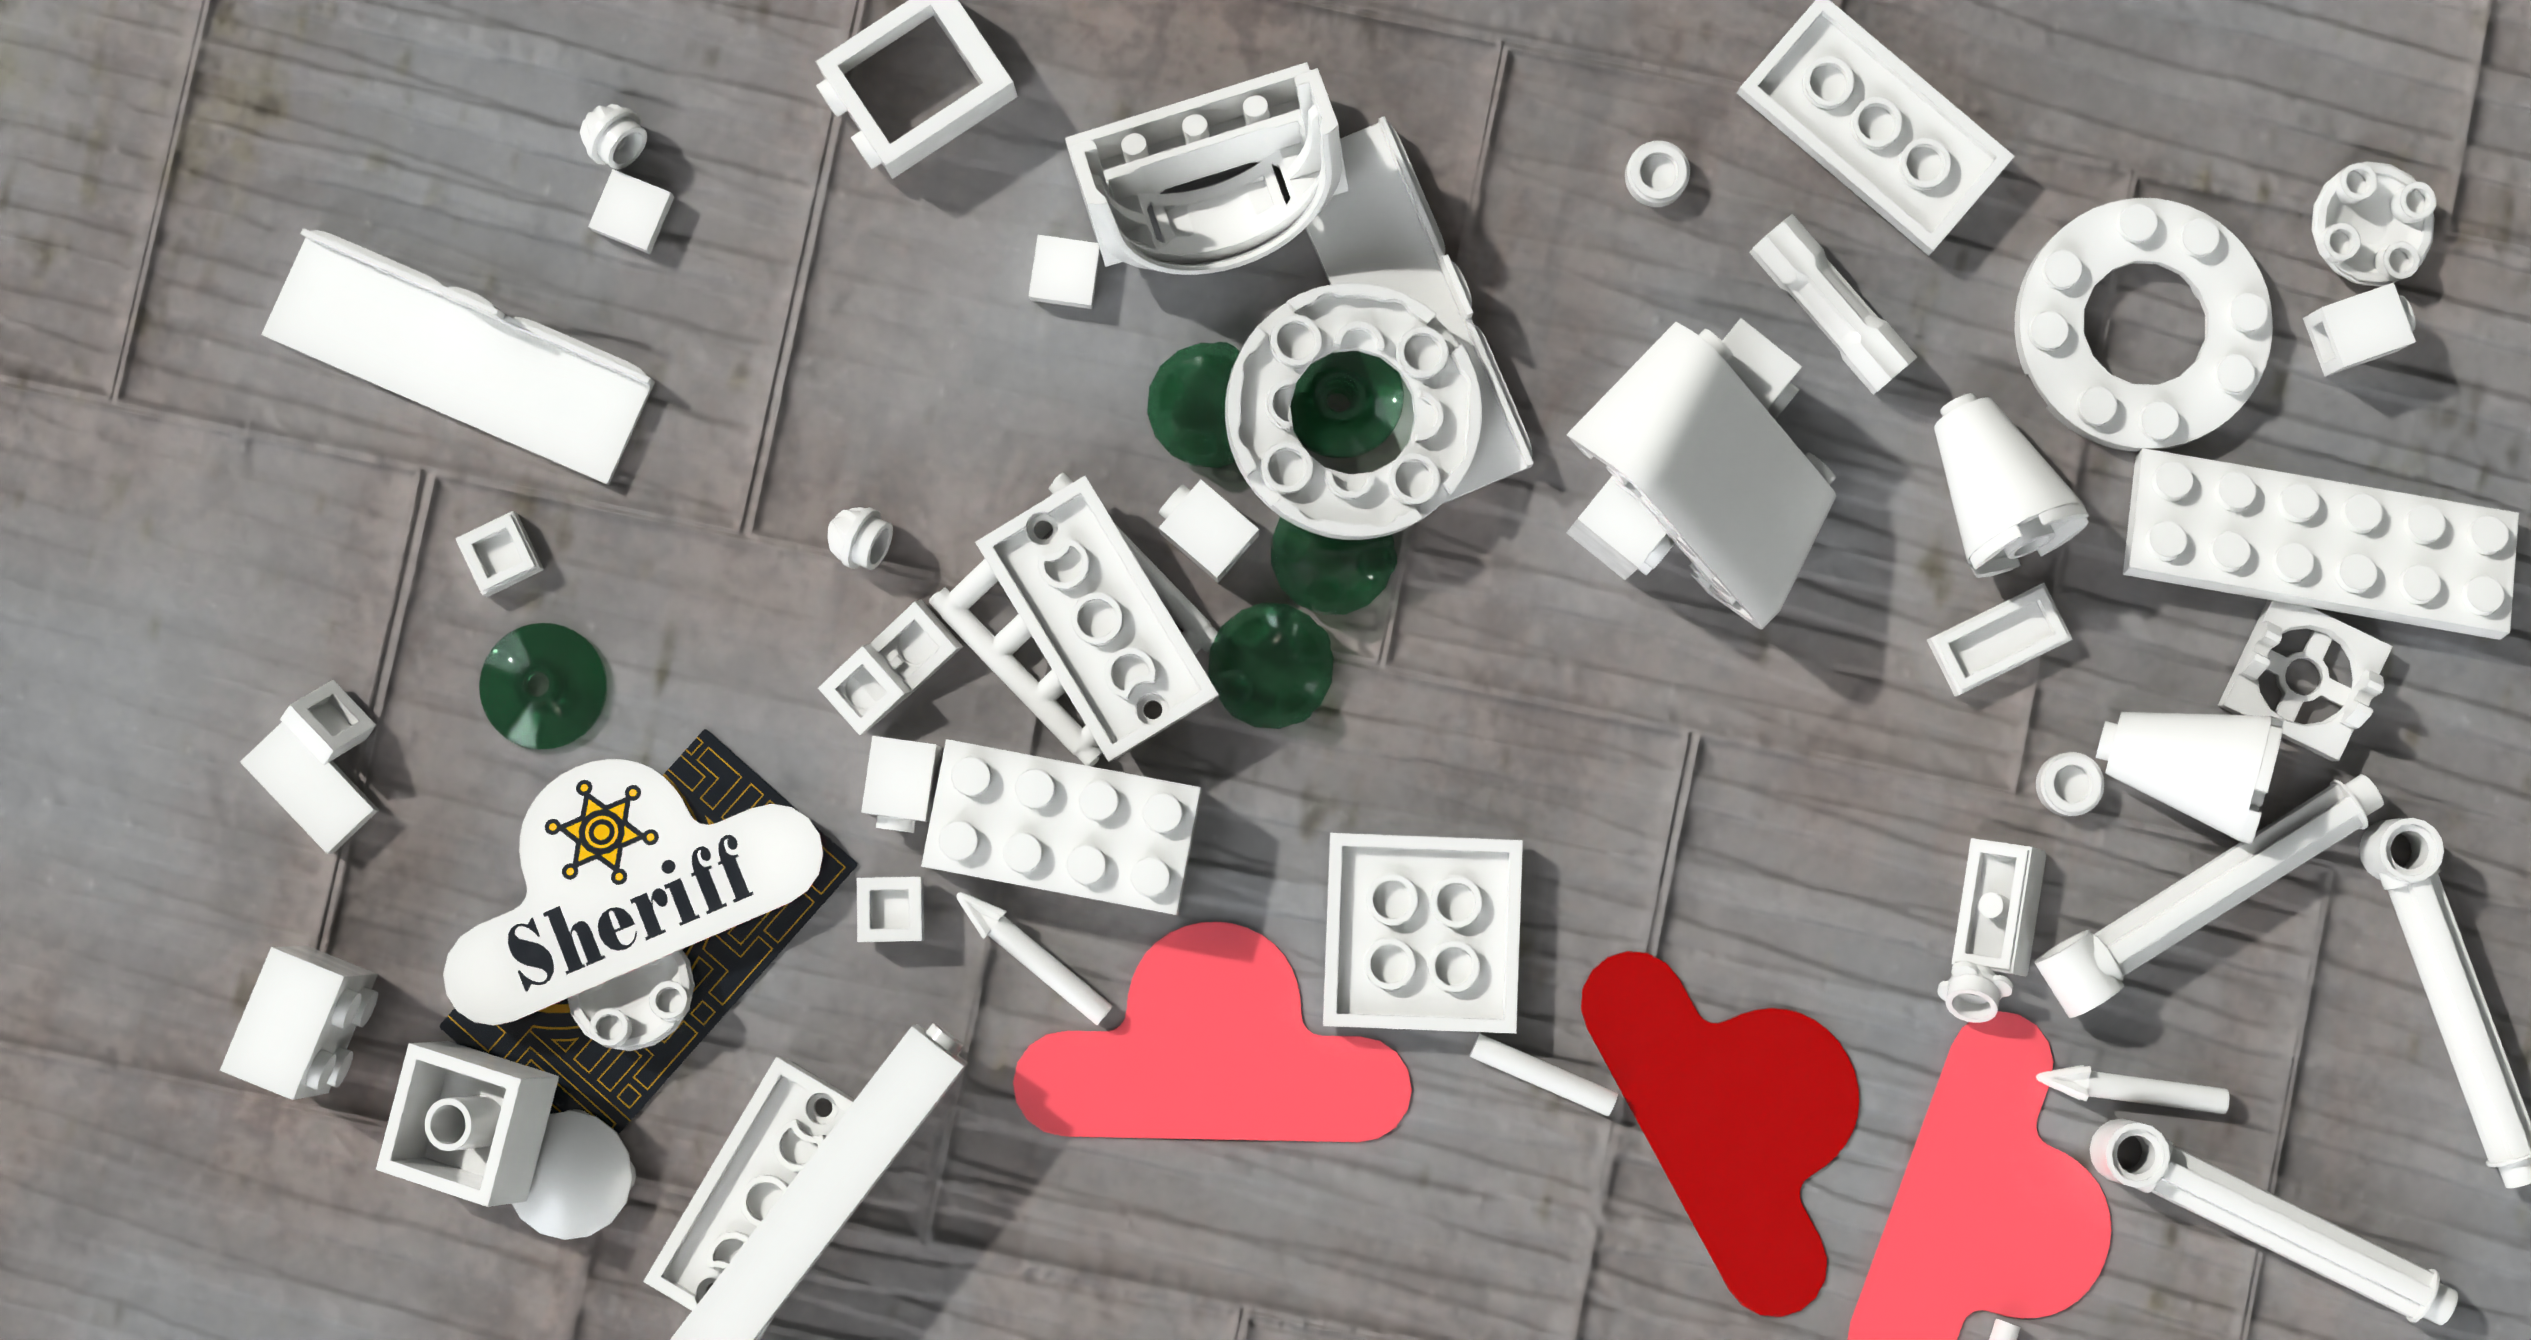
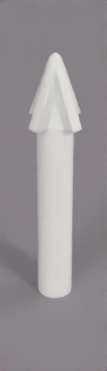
[956,892,1113,1025]
[2036,1065,2230,1114]

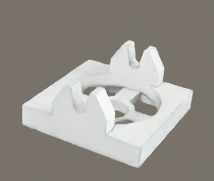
[2218,600,2393,762]

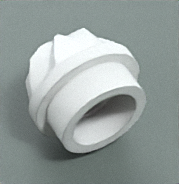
[580,104,647,169]
[827,507,893,570]

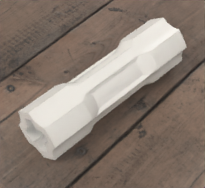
[1749,214,1917,395]

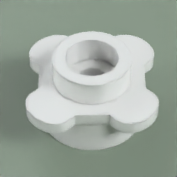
[1937,961,2013,1023]

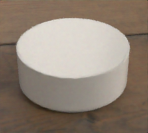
[1625,141,1690,207]
[2036,752,2104,816]

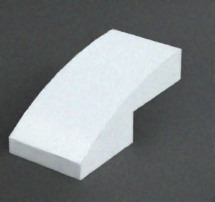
[818,600,963,735]

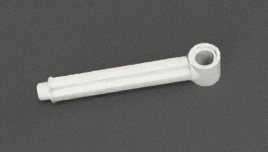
[2034,774,2384,1018]
[2359,818,2531,1188]
[2089,1119,2458,1325]

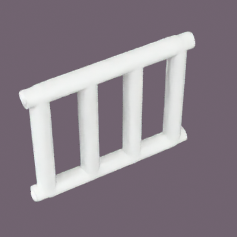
[929,473,1223,767]

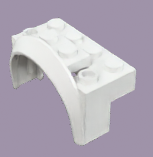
[1065,62,1349,275]

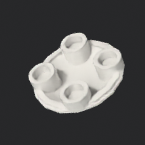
[2311,161,2436,287]
[568,949,694,1051]
[512,1109,636,1240]

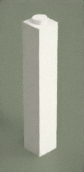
[670,1023,968,1340]

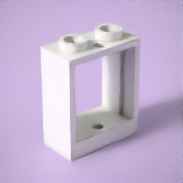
[816,0,1018,179]

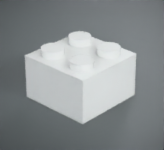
[220,946,378,1100]
[376,1041,559,1207]

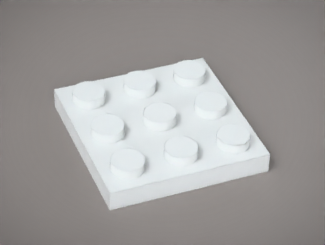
[1323,833,1523,1034]

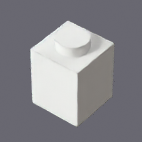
[2303,282,2416,377]
[1159,479,1259,583]
[861,736,942,833]

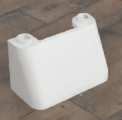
[1567,322,1836,630]

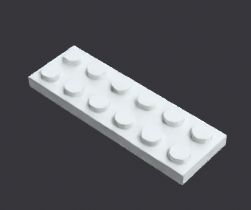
[2123,448,2519,640]

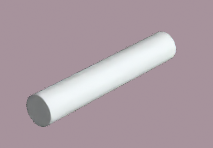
[1470,1033,1618,1117]

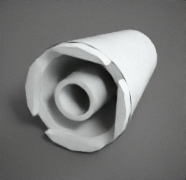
[1934,393,2090,578]
[2096,712,2284,844]

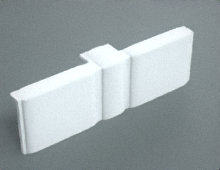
[1306,116,1534,505]
[261,228,655,485]

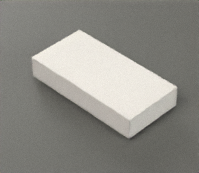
[1927,583,2073,696]
[240,722,379,854]

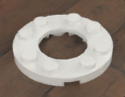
[2014,198,2273,452]
[1225,283,1482,540]

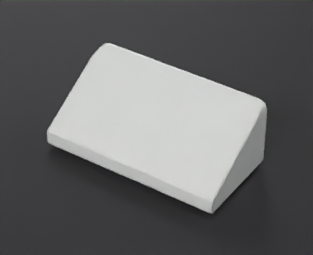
[1952,838,2046,977]

